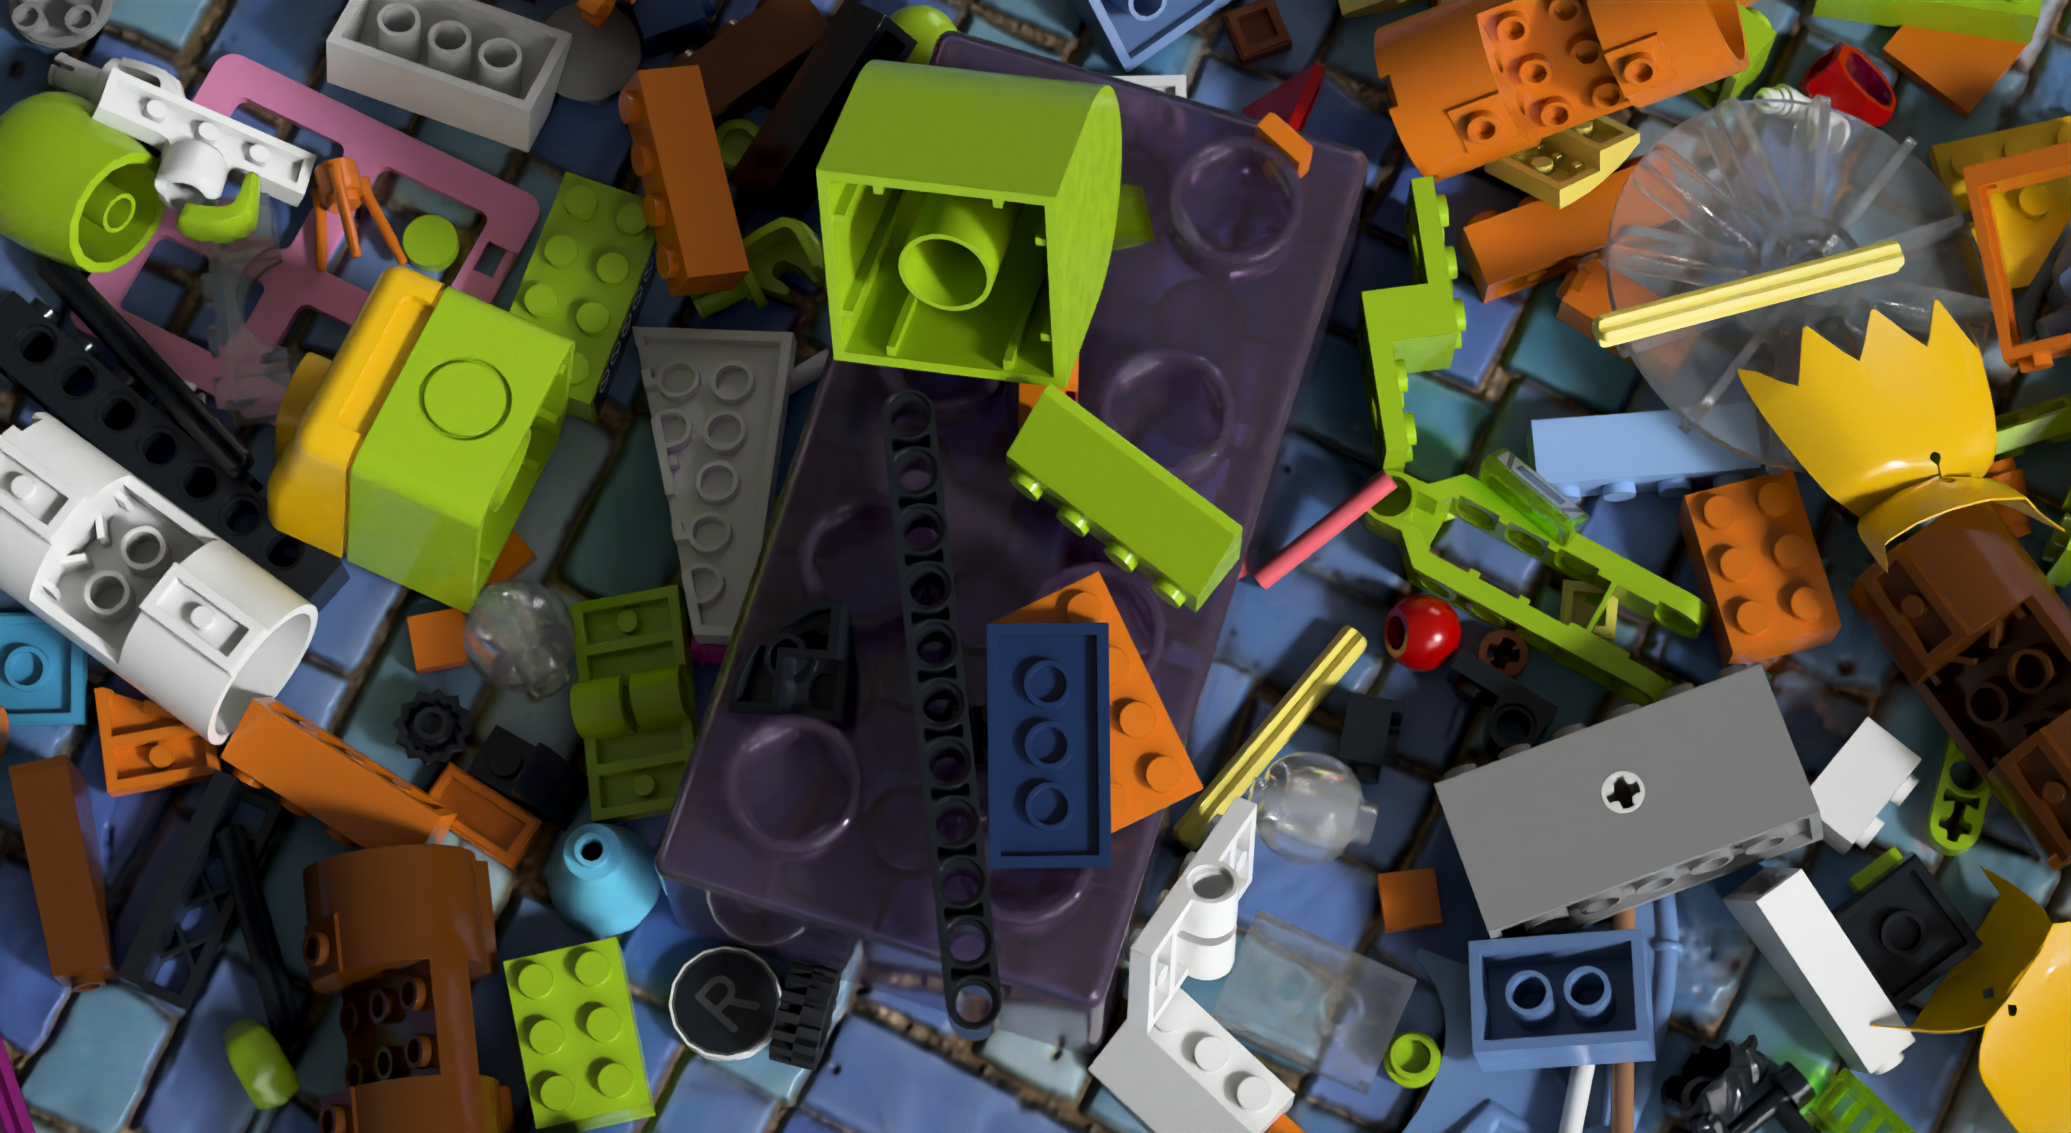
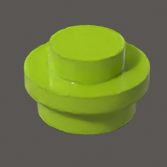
[1383,1030,1441,1089]

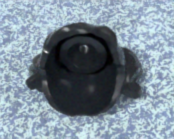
[1661,1034,1769,1133]

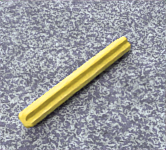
[1172,625,1368,850]

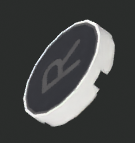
[669,946,782,1061]

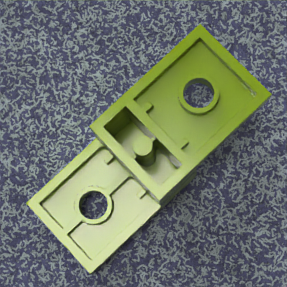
[1355,176,1466,473]

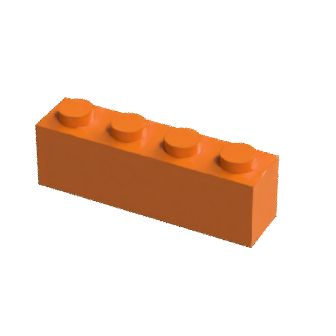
[618,65,750,297]
[1459,154,1693,304]
[220,697,458,849]

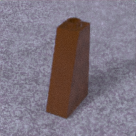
[8,754,120,992]

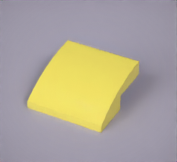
[1485,116,1640,209]

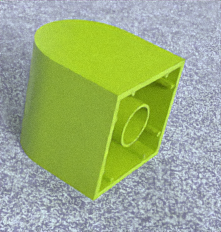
[816,59,1122,388]

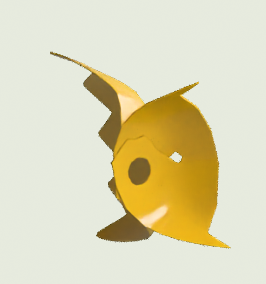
[1737,300,2065,573]
[1871,866,2071,1133]

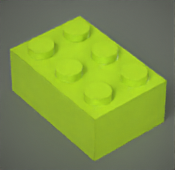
[503,937,656,1133]

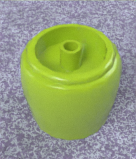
[0,92,166,273]

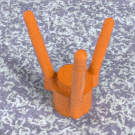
[310,157,407,273]

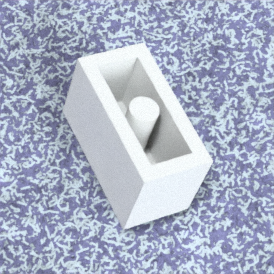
[1810,717,1922,857]

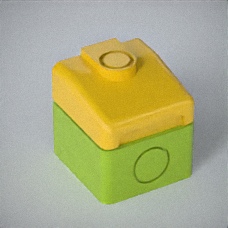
[267,266,576,615]

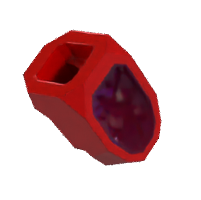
[1798,41,1897,127]

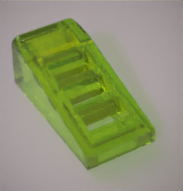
[1803,1067,1916,1133]

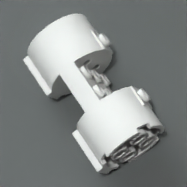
[0,412,318,745]

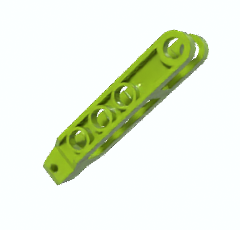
[1360,470,1712,707]

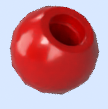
[1383,593,1462,672]

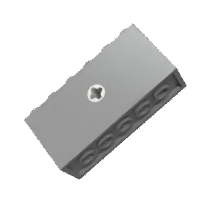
[1434,663,1824,939]

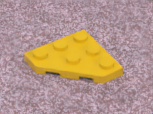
[1928,116,2071,304]

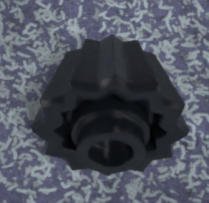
[393,688,473,766]

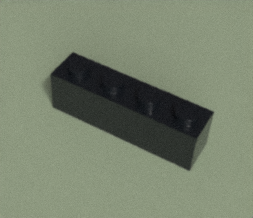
[727,0,918,221]

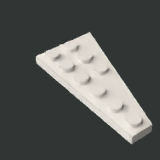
[632,326,797,646]

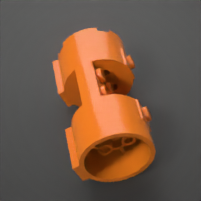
[1374,0,1749,183]

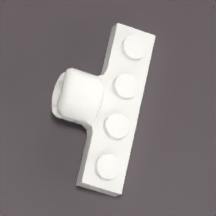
[92,67,317,213]

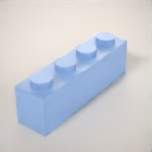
[1526,404,1761,506]

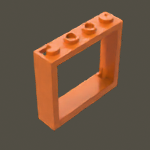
[1962,141,2071,373]

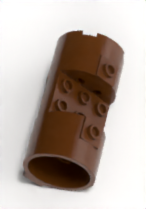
[1846,501,2071,873]
[302,844,516,1133]

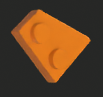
[94,687,223,798]

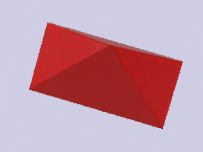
[1242,63,1325,180]

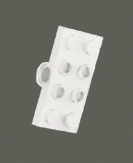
[1123,796,1257,1034]

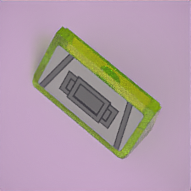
[1478,448,1589,547]

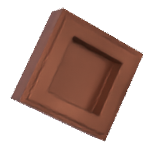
[1221,0,1292,67]

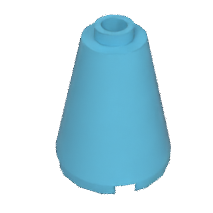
[548,824,662,937]

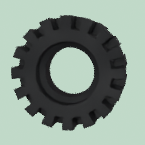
[769,959,841,1071]

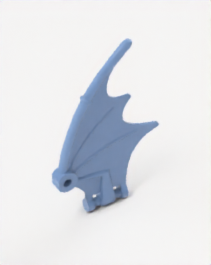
[1402,893,1683,1133]

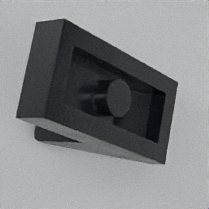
[467,725,589,832]

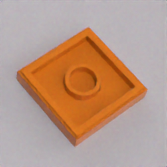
[1880,25,2034,120]

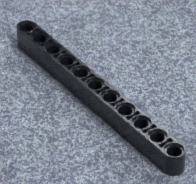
[881,389,1002,1041]

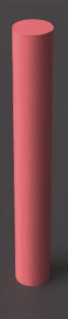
[1252,470,1398,590]

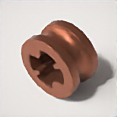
[1476,629,1529,680]

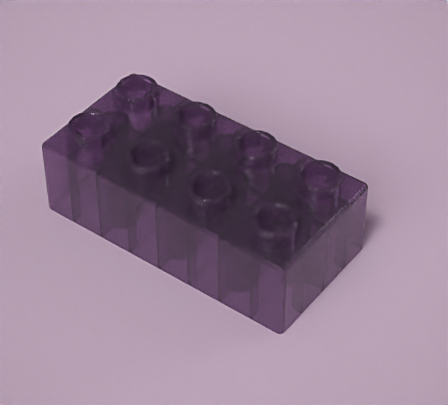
[654,31,1368,1055]

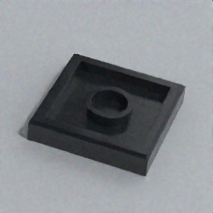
[1831,851,1983,1010]

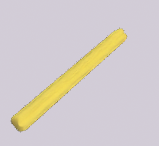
[1591,240,1905,348]

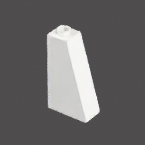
[1721,866,1916,1075]

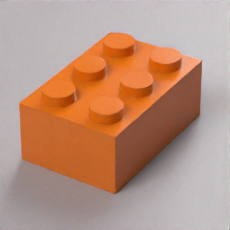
[1676,468,1842,669]

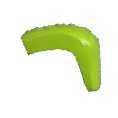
[176,171,261,244]
[223,1017,300,1110]

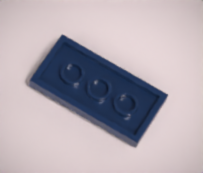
[986,623,1111,869]

